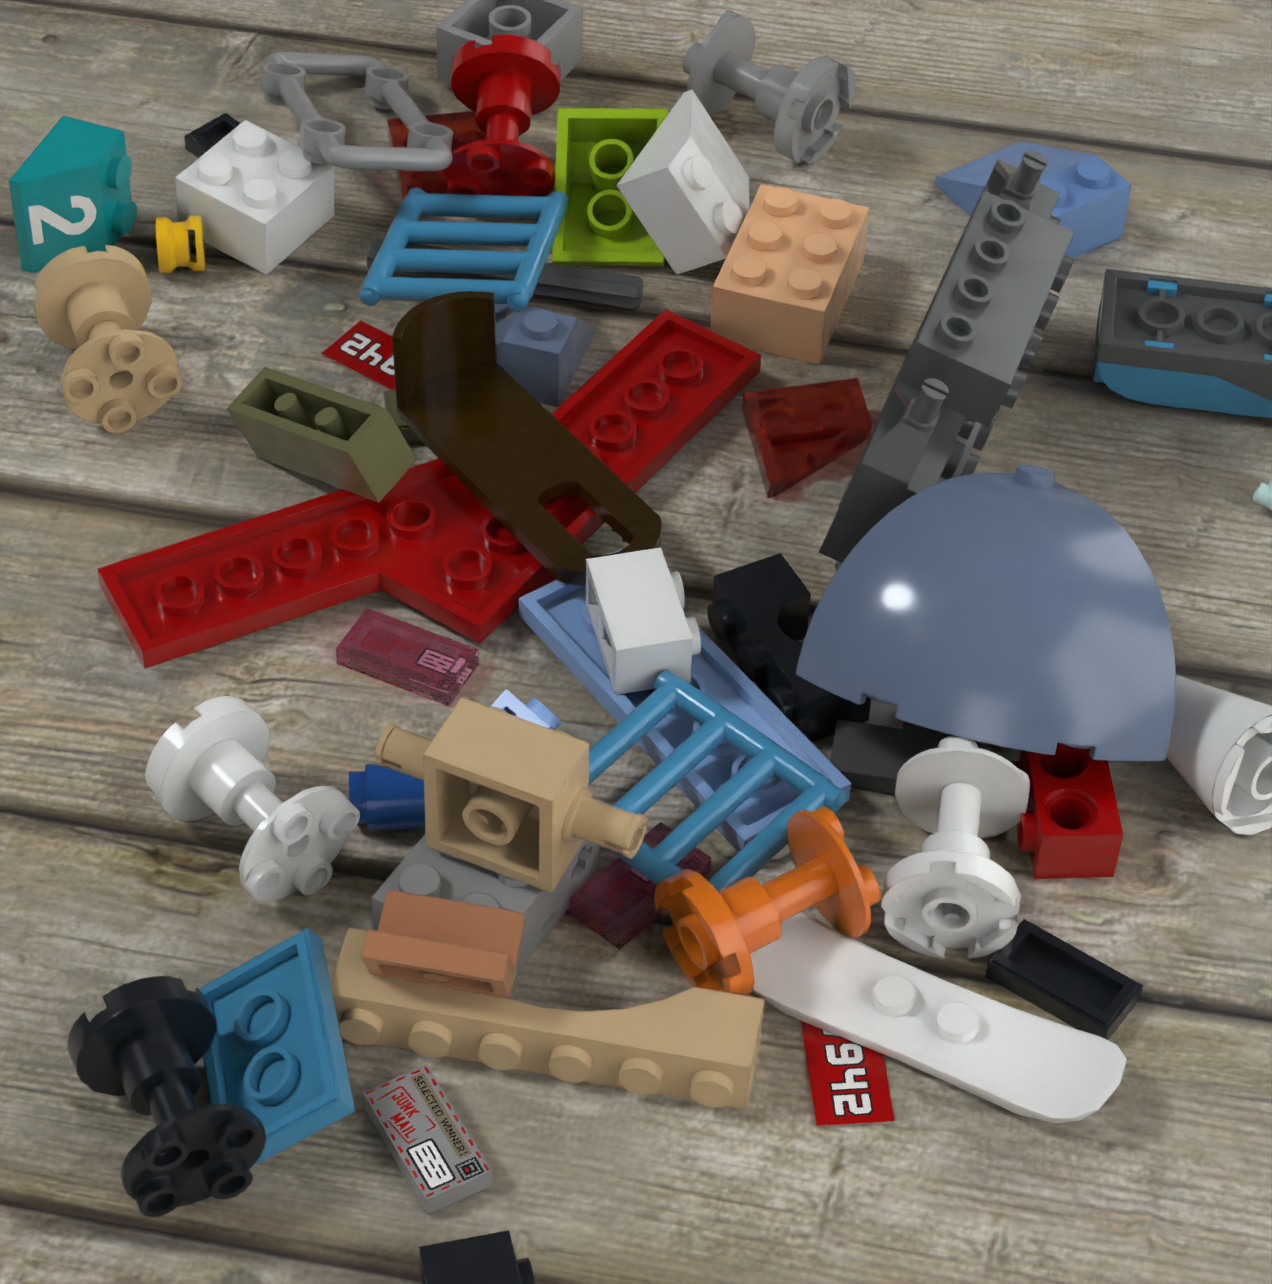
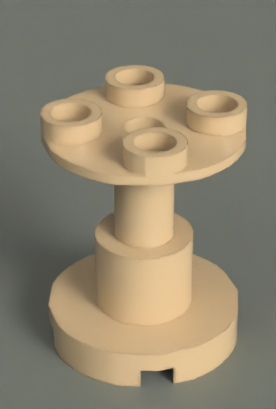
[33,245,182,433]

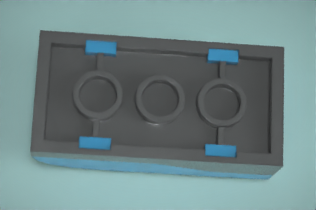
[1092,269,1272,419]

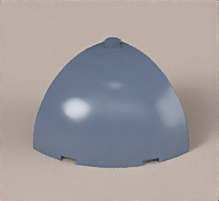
[796,464,1176,761]

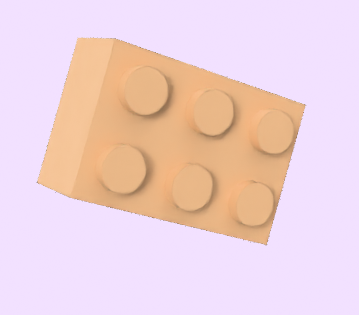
[710,184,869,365]

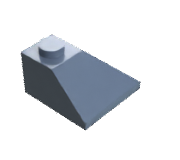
[495,304,595,407]

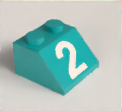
[9,115,137,273]

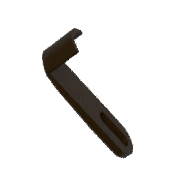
[392,291,661,586]

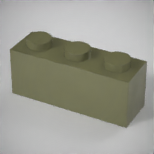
[227,367,417,503]

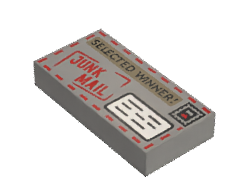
[362,1064,493,1214]

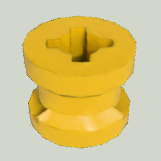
[156,215,206,274]

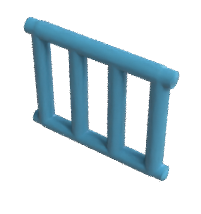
[359,188,568,311]
[589,670,847,891]

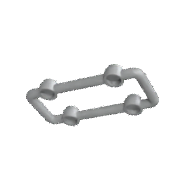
[260,51,453,171]

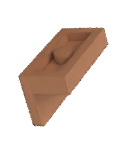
[361,890,526,999]

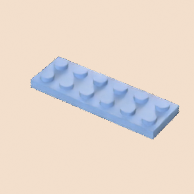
[519,549,851,852]

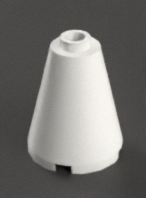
[1166,675,1272,835]

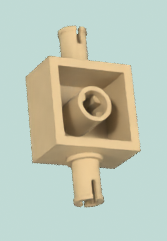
[374,697,647,893]

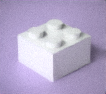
[175,120,334,275]

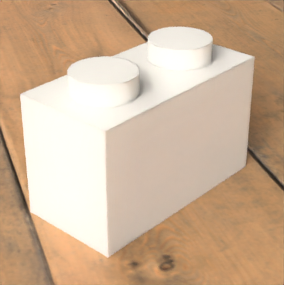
[585,547,701,695]

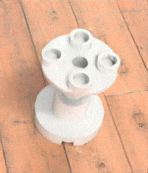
[145,696,360,901]
[881,736,1030,958]

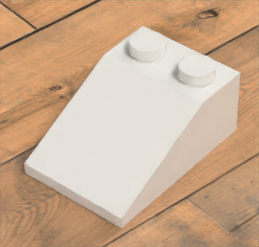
[617,90,749,275]

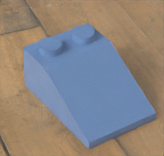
[935,141,1132,258]

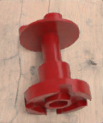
[444,34,561,197]

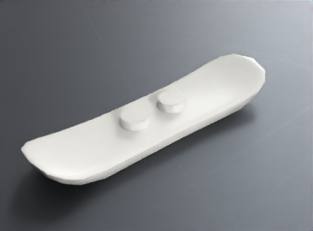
[750,912,1127,1123]

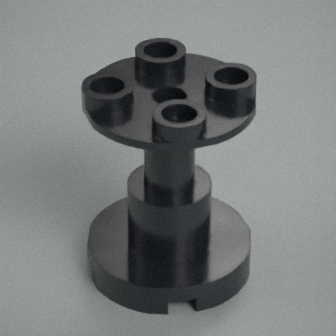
[68,976,266,1217]

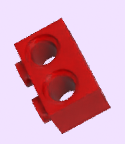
[1010,743,1123,879]

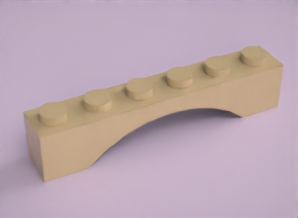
[330,927,765,1110]

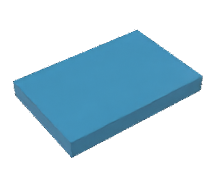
[193,928,355,1167]

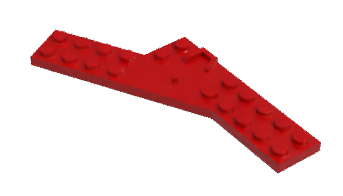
[97,309,761,669]

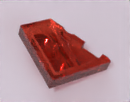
[741,378,872,498]

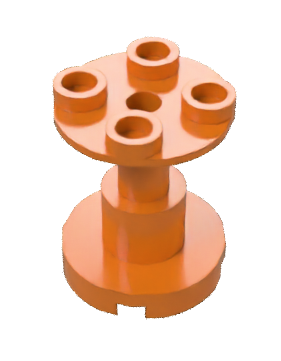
[654,806,881,996]

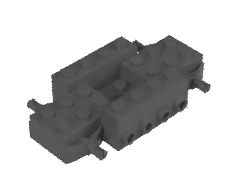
[819,151,1075,571]

